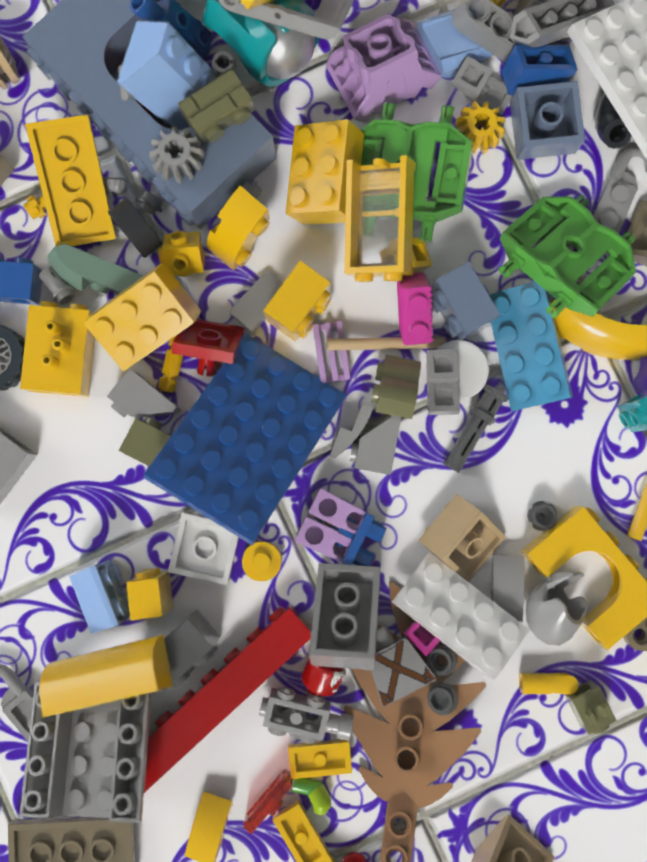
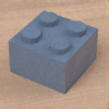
[510,81,585,160]
[431,261,500,340]

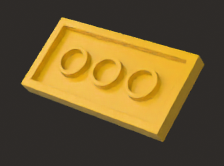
[25,114,116,246]

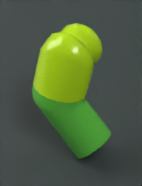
[292,778,332,815]

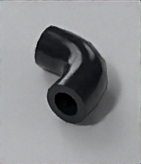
[595,92,632,149]

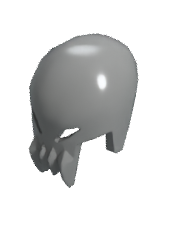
[525,572,589,646]

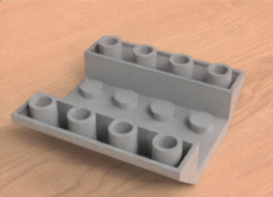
[19,682,151,823]

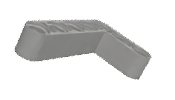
[452,0,551,63]

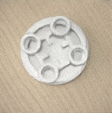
[437,340,489,400]

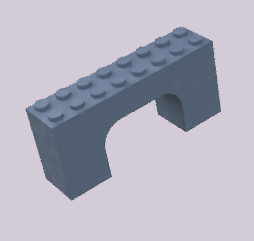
[22,0,276,230]

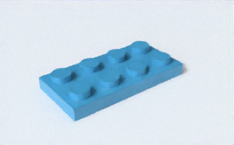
[489,281,573,412]

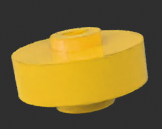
[242,541,282,582]

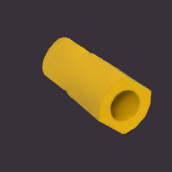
[519,673,579,694]

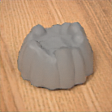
[103,177,128,197]

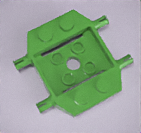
[361,103,474,242]
[499,195,636,318]

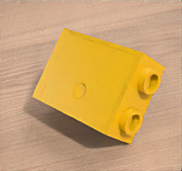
[20,301,95,397]

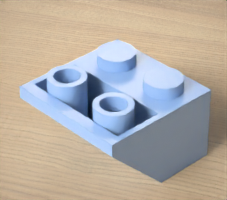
[69,559,130,634]

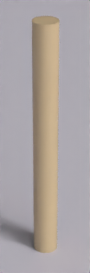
[326,336,446,351]

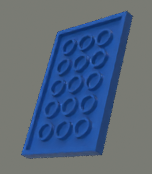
[144,333,347,545]

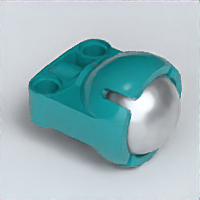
[202,0,319,87]

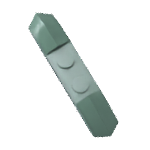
[47,244,144,295]

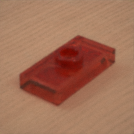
[243,769,293,834]

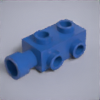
[130,0,213,60]

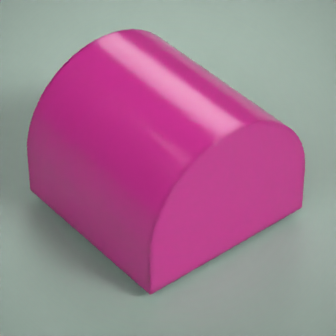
[402,621,440,657]

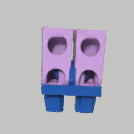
[294,487,387,566]

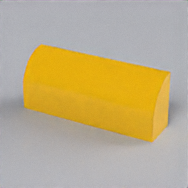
[39,634,173,717]

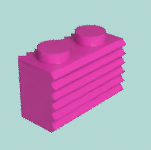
[397,272,434,345]

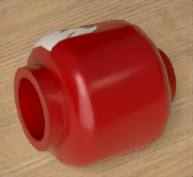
[301,657,346,697]

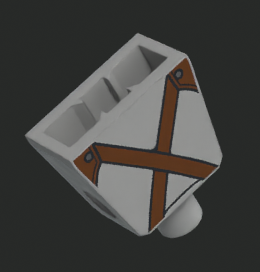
[371,625,436,707]

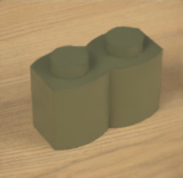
[371,355,421,419]

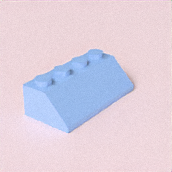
[117,21,217,130]

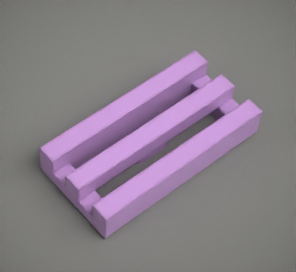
[313,320,351,383]

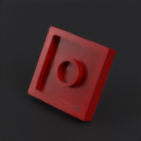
[172,319,245,377]

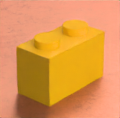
[126,567,173,621]

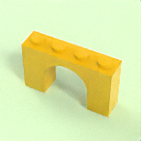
[521,506,647,650]

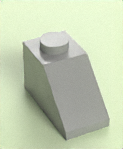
[107,369,182,418]
[349,416,401,475]

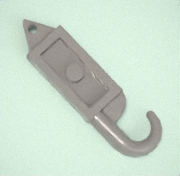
[593,147,647,234]
[0,664,34,742]

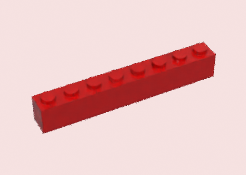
[144,604,312,793]

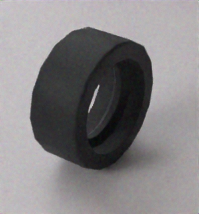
[108,198,163,258]

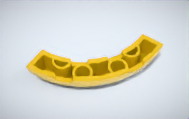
[551,299,647,360]

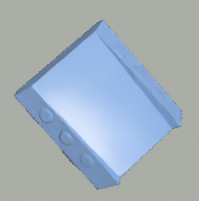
[417,9,493,79]

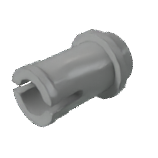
[39,266,75,305]

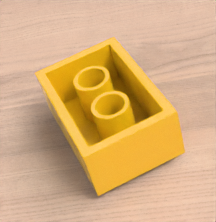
[285,119,364,225]
[83,262,201,372]

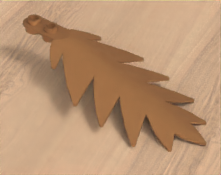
[343,582,486,862]

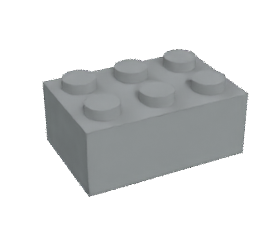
[309,563,380,670]

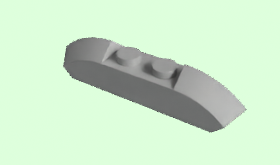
[510,0,615,47]

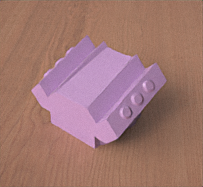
[326,13,442,123]

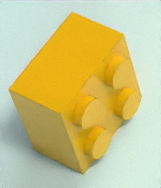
[263,261,332,343]

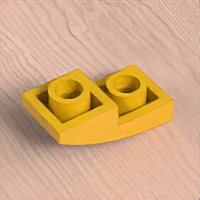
[184,791,234,862]

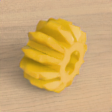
[455,101,505,155]

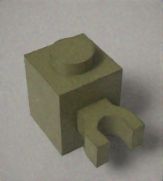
[564,680,617,734]

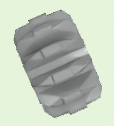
[149,125,204,184]

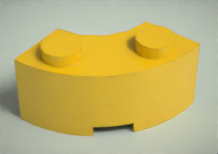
[207,186,270,271]

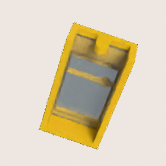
[344,155,416,282]

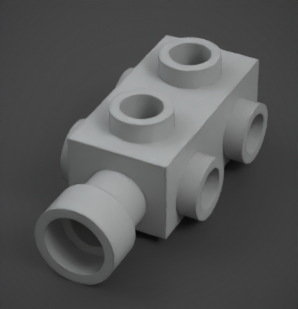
[259,687,354,744]

